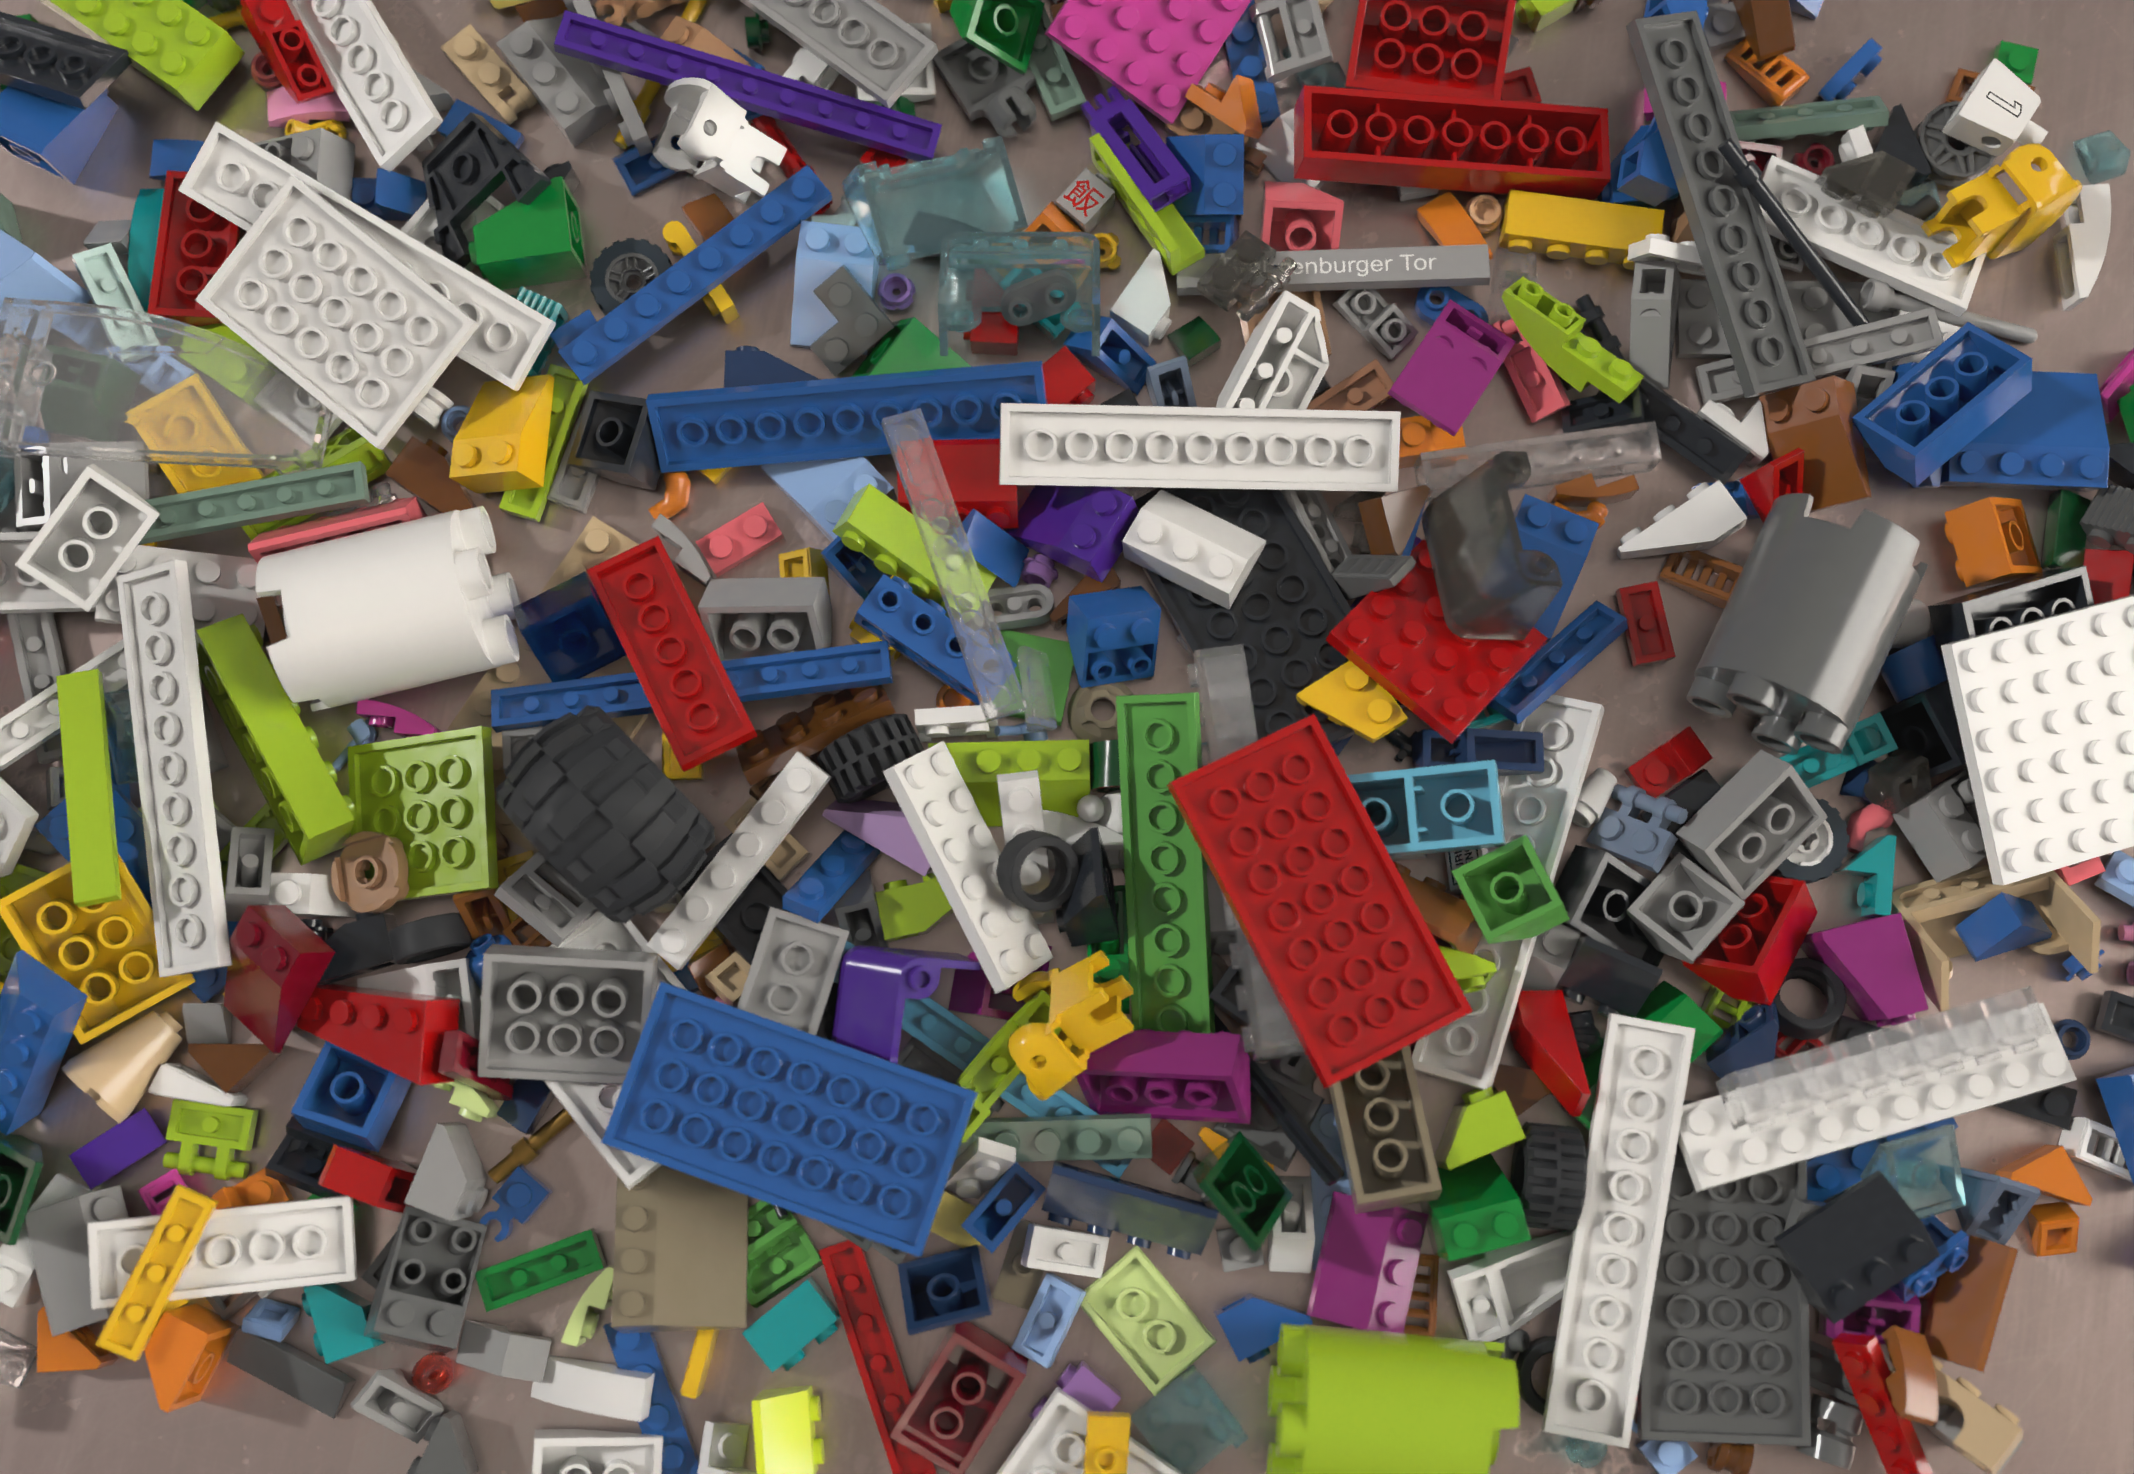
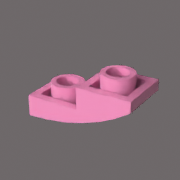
[267,87,350,128]

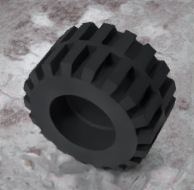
[816,714,924,803]
[1511,1122,1587,1232]

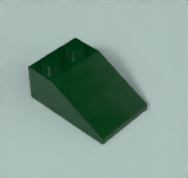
[1193,1131,1293,1253]
[0,1132,44,1246]

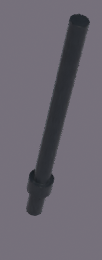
[1717,138,1870,327]

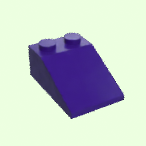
[1006,485,1139,583]

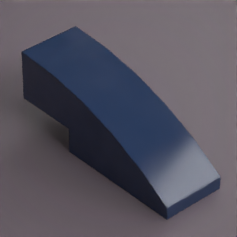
[1412,728,1544,776]

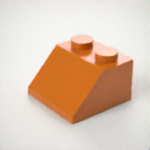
[1944,497,2042,587]
[144,1303,239,1413]

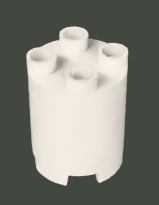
[255,506,522,712]

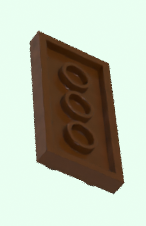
[735,685,896,786]

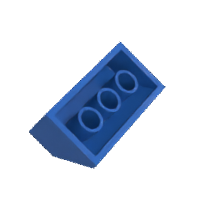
[1853,322,2032,487]
[0,950,88,1136]

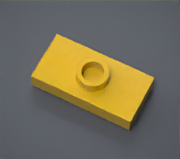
[1083,1411,1131,1474]

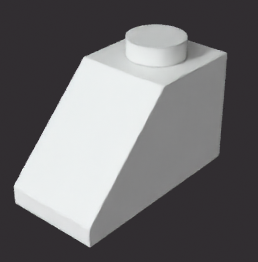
[1110,248,1172,347]
[269,873,360,918]
[1268,1176,1315,1273]

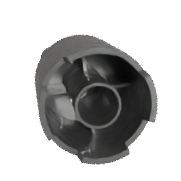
[1686,493,1928,755]

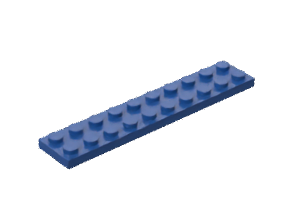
[646,361,1047,473]

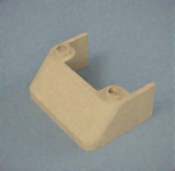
[1891,865,2101,1013]

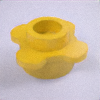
[1085,233,1121,271]

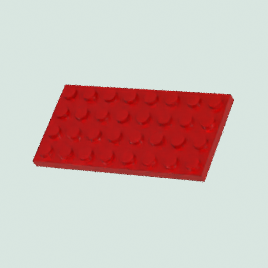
[1167,714,1473,1089]

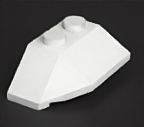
[1216,290,1329,409]

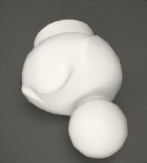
[1077,789,1123,835]

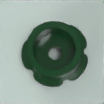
[744,12,770,51]

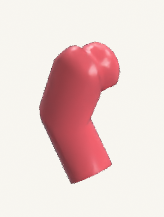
[1846,803,1894,853]

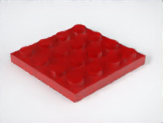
[1325,539,1548,744]

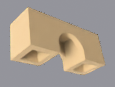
[1890,1355,2023,1474]

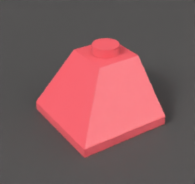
[1260,181,1344,252]

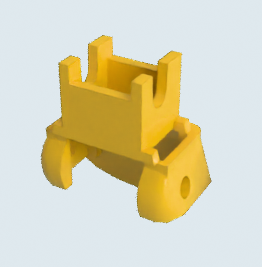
[1921,143,2083,269]
[1008,950,1133,1100]

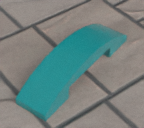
[128,188,177,338]
[1779,712,1898,789]

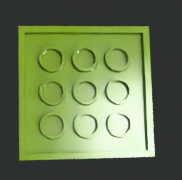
[347,726,499,902]

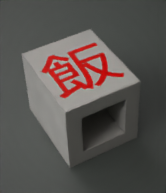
[1055,168,1115,236]

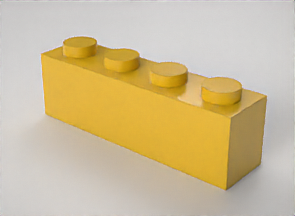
[1498,189,1665,270]

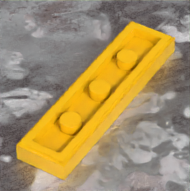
[95,1184,219,1362]

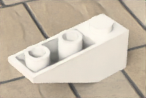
[1617,480,1747,560]

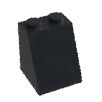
[1880,680,1966,788]

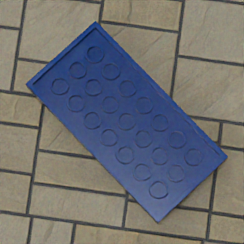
[601,982,978,1257]

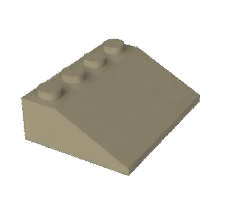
[611,1165,749,1333]

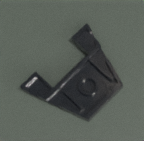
[422,112,552,268]

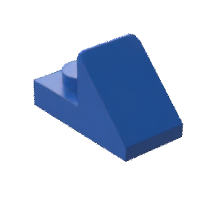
[351,168,428,221]

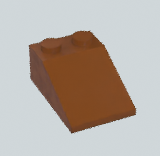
[1759,375,1872,513]

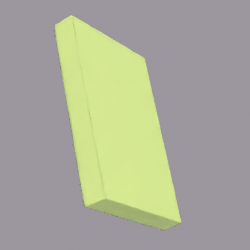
[1080,1245,1217,1396]

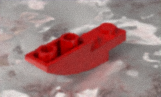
[240,0,335,104]

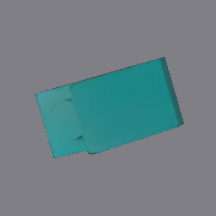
[1833,835,1897,918]

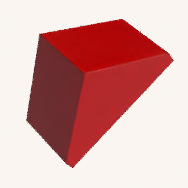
[1740,448,1805,524]

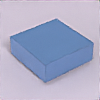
[241,1298,300,1342]

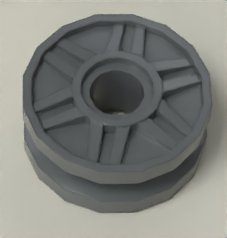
[1914,101,1996,191]

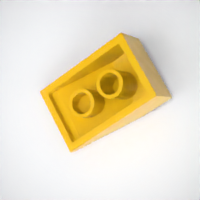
[449,374,555,494]

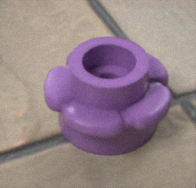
[877,273,916,310]
[1021,554,1059,588]

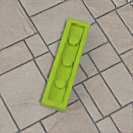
[499,363,589,523]

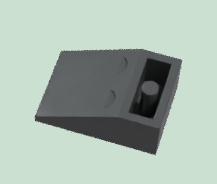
[363,1206,487,1354]

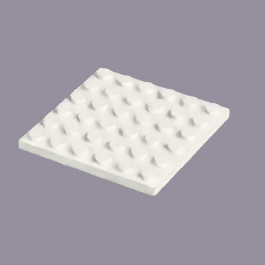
[1941,595,2134,885]

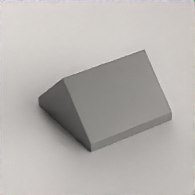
[1626,852,1745,964]

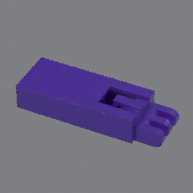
[1081,86,1192,212]

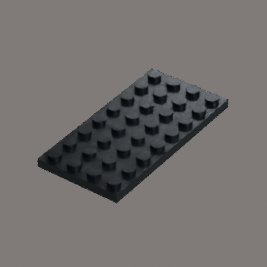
[1134,488,1406,746]

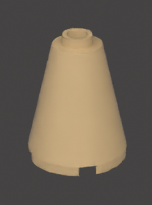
[61,1010,183,1123]

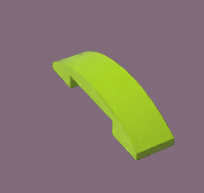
[954,990,1062,1144]

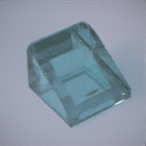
[2074,130,2131,184]

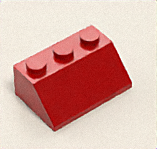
[896,439,1018,530]
[1681,876,1818,1005]

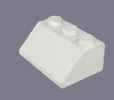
[15,464,161,612]
[1122,490,1266,609]

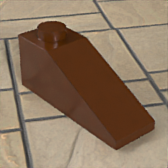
[385,436,476,514]

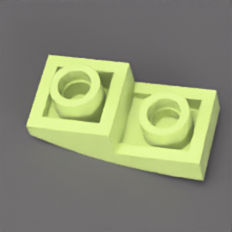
[430,1079,499,1122]
[561,1264,614,1347]

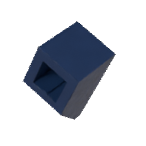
[1706,1002,1779,1091]

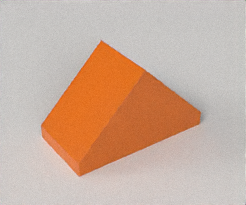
[1995,1144,2092,1206]
[37,1306,119,1373]

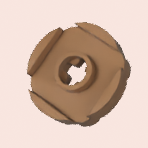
[331,831,409,913]

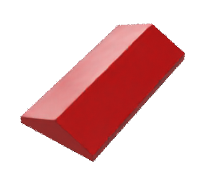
[147,170,241,327]

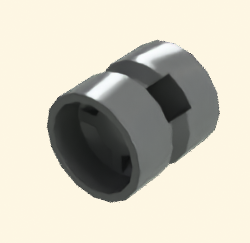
[1796,1393,1865,1470]

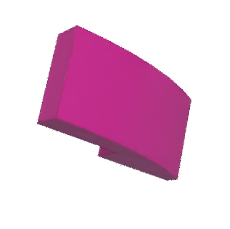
[356,699,442,738]

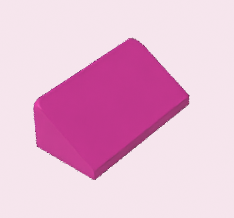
[2099,348,2134,423]

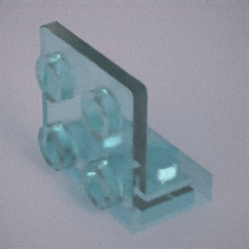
[1131,1364,1249,1474]

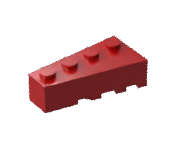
[297,984,460,1085]

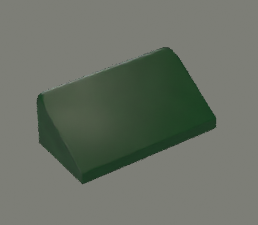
[2041,489,2091,571]

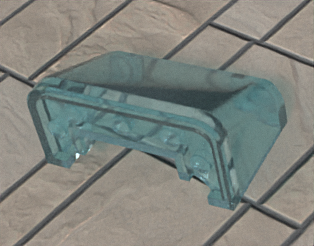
[841,136,1028,271]

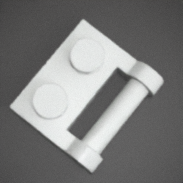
[914,704,999,743]

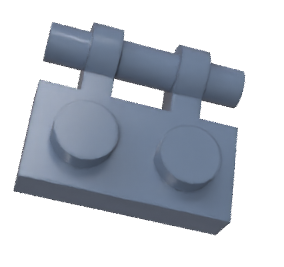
[1586,784,1688,874]

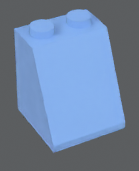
[0,229,91,356]

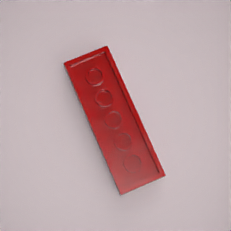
[586,536,758,772]

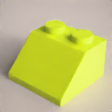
[752,1385,824,1474]

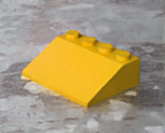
[0,853,196,1045]

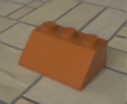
[1393,861,1483,954]
[1919,1229,2018,1373]

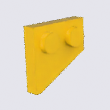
[1296,660,1408,743]

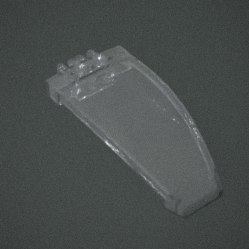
[0,297,333,475]

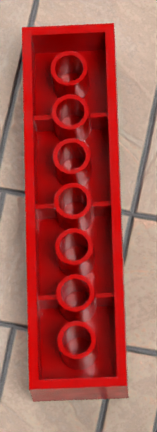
[1294,85,1611,200]

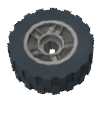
[589,238,672,316]

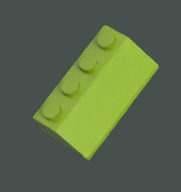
[928,739,1090,827]

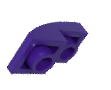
[69,1108,167,1190]

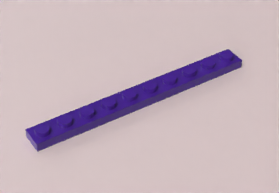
[554,10,942,165]

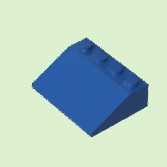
[1940,371,2110,492]

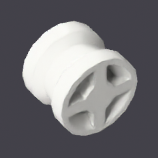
[412,387,454,429]

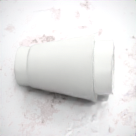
[1571,768,1617,828]

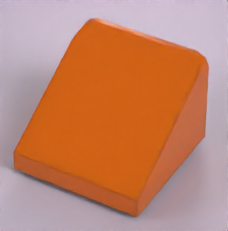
[2027,1202,2080,1257]

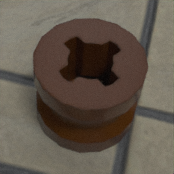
[1707,1442,1754,1474]

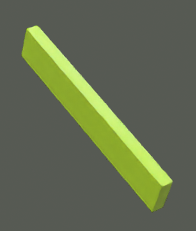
[56,669,122,908]

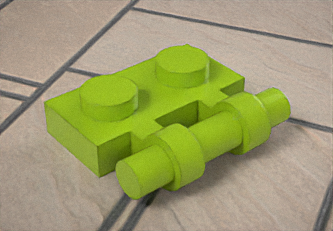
[163,1099,259,1181]

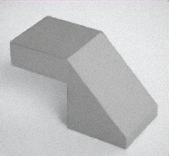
[456,1320,551,1383]

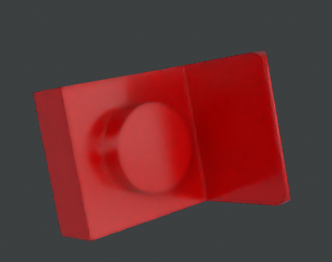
[1624,726,1713,798]

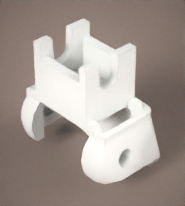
[652,77,787,204]

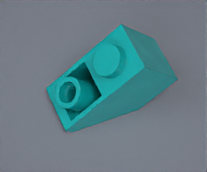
[302,1283,386,1364]

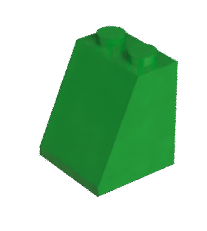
[469,176,588,290]
[851,317,972,377]
[1420,1153,1531,1262]

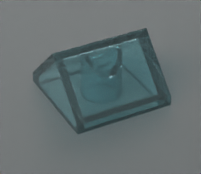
[1860,1124,1967,1220]

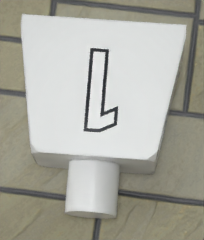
[1942,58,2048,156]

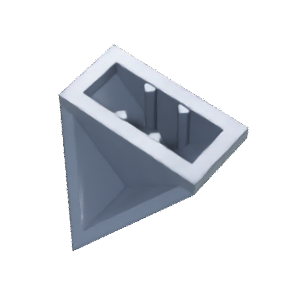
[1937,1162,2041,1245]

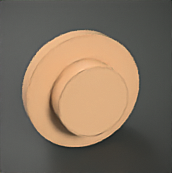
[1465,195,1503,233]

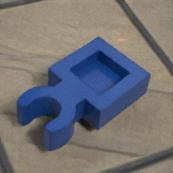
[479,1166,553,1242]

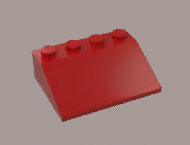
[1345,0,1516,100]

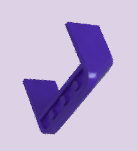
[831,945,981,1064]

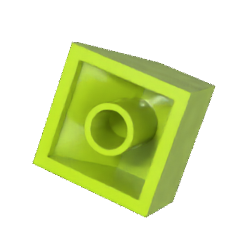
[1434,1086,1526,1170]

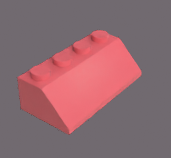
[248,496,428,564]

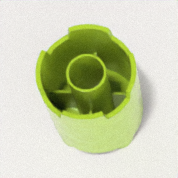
[1266,1323,1519,1474]

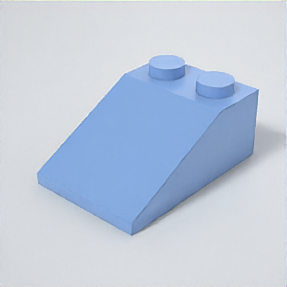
[790,220,882,355]
[761,456,897,542]

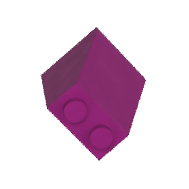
[1800,913,1929,1027]

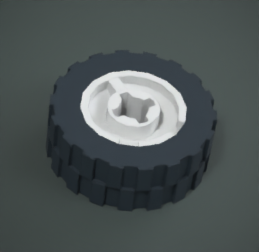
[1770,796,1850,884]

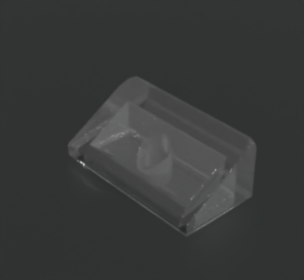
[1017,646,1057,733]

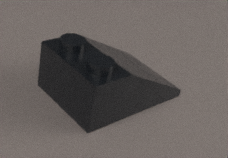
[1554,845,1664,967]

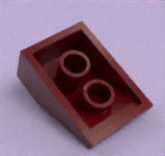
[224,905,335,1053]
[889,1321,1029,1474]

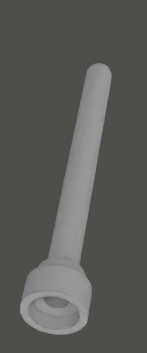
[1858,278,2038,344]

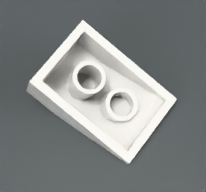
[532,1429,663,1474]

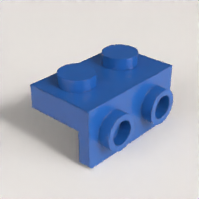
[1889,1212,1969,1303]

